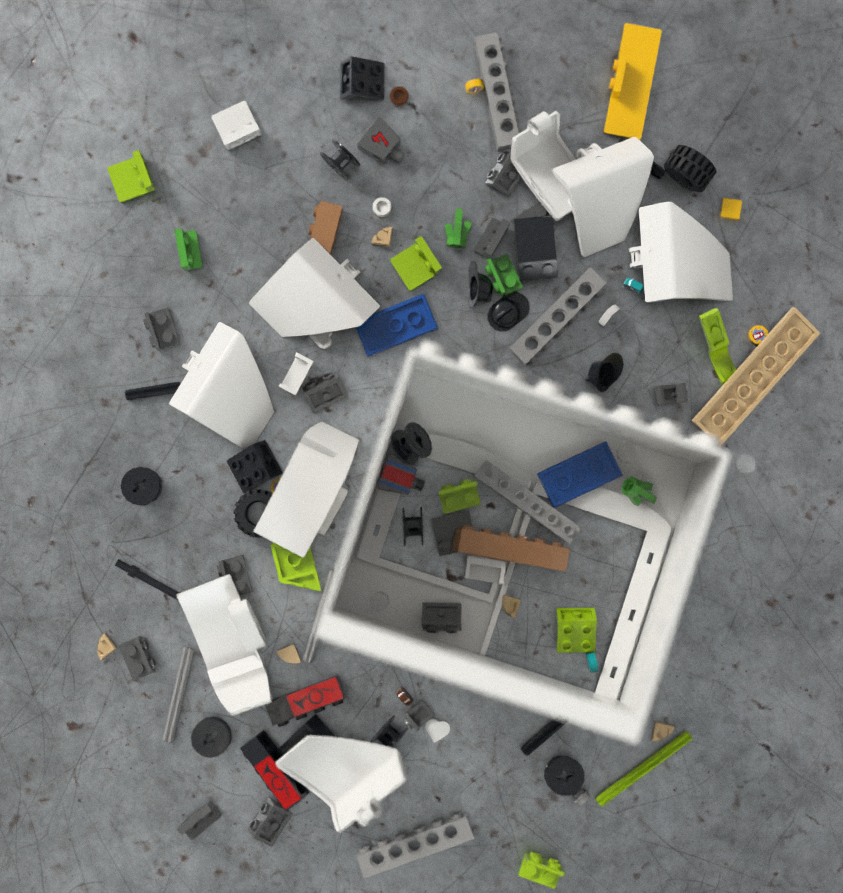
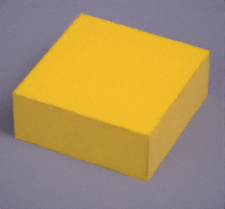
[719,198,742,221]

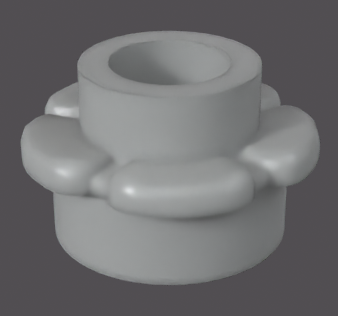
[573,789,591,807]

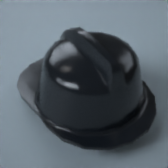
[469,261,493,307]
[487,292,530,331]
[585,353,624,392]

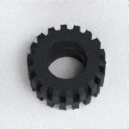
[664,145,717,192]
[233,489,273,538]

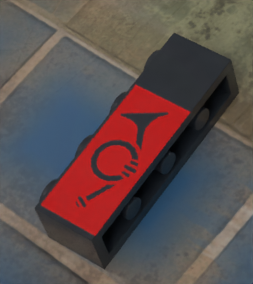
[265,675,346,727]
[240,730,310,811]

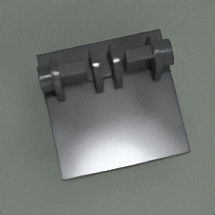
[431,510,472,556]

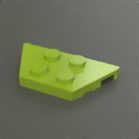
[271,542,321,591]

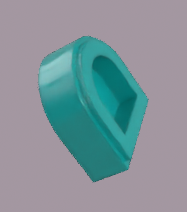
[623,278,643,295]
[586,652,599,673]

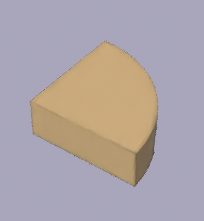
[371,227,393,247]
[502,595,521,618]
[97,633,117,660]
[276,644,302,663]
[651,721,674,741]

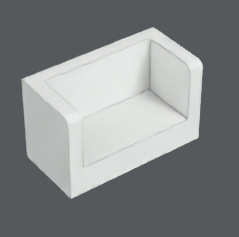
[279,353,315,397]
[464,555,507,584]

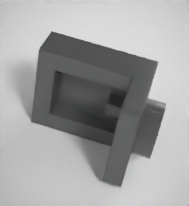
[655,383,688,405]
[404,699,435,731]

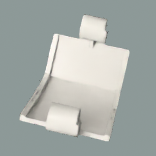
[510,111,576,221]

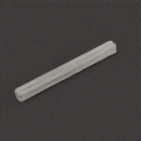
[303,570,336,663]
[163,647,194,743]

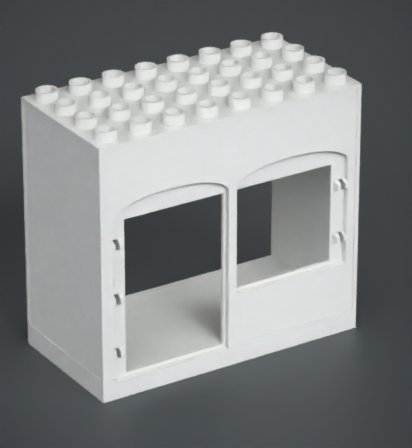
[315,342,730,743]

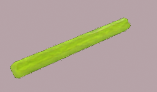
[595,731,693,807]

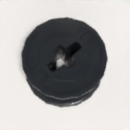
[320,139,360,180]
[391,422,432,465]
[121,467,162,506]
[403,507,423,546]
[369,715,408,748]
[191,716,232,758]
[544,755,585,796]

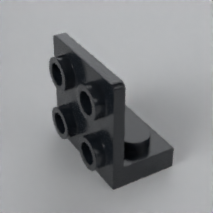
[340,56,384,100]
[227,440,283,494]

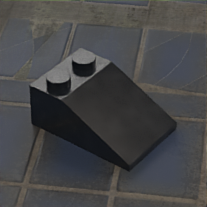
[514,215,558,281]
[279,714,336,756]

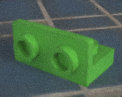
[174,228,203,271]
[485,253,523,297]

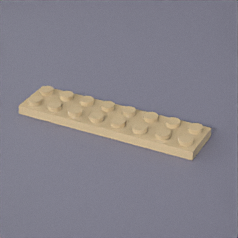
[692,307,820,447]

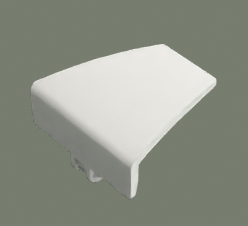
[553,137,654,257]
[629,202,733,303]
[249,238,380,337]
[169,322,274,449]
[276,736,407,833]

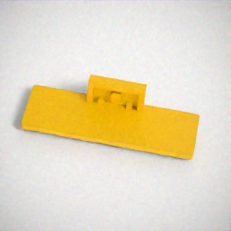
[604,23,662,140]

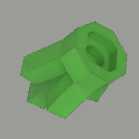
[444,208,472,248]
[621,477,657,506]

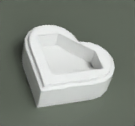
[599,304,620,327]
[309,332,332,350]
[425,718,450,743]

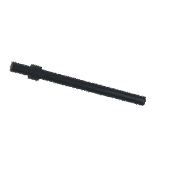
[115,559,180,601]

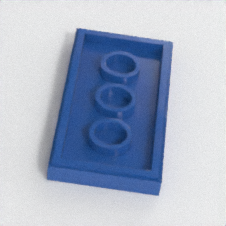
[356,294,438,357]
[537,441,623,508]

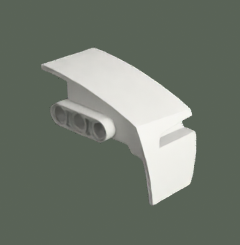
[253,422,359,558]
[177,574,272,716]

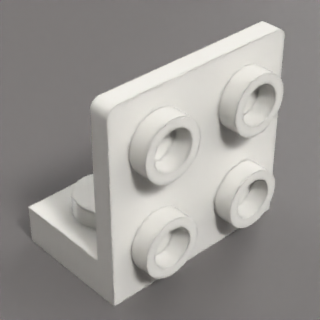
[212,101,262,151]

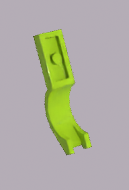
[699,308,736,386]

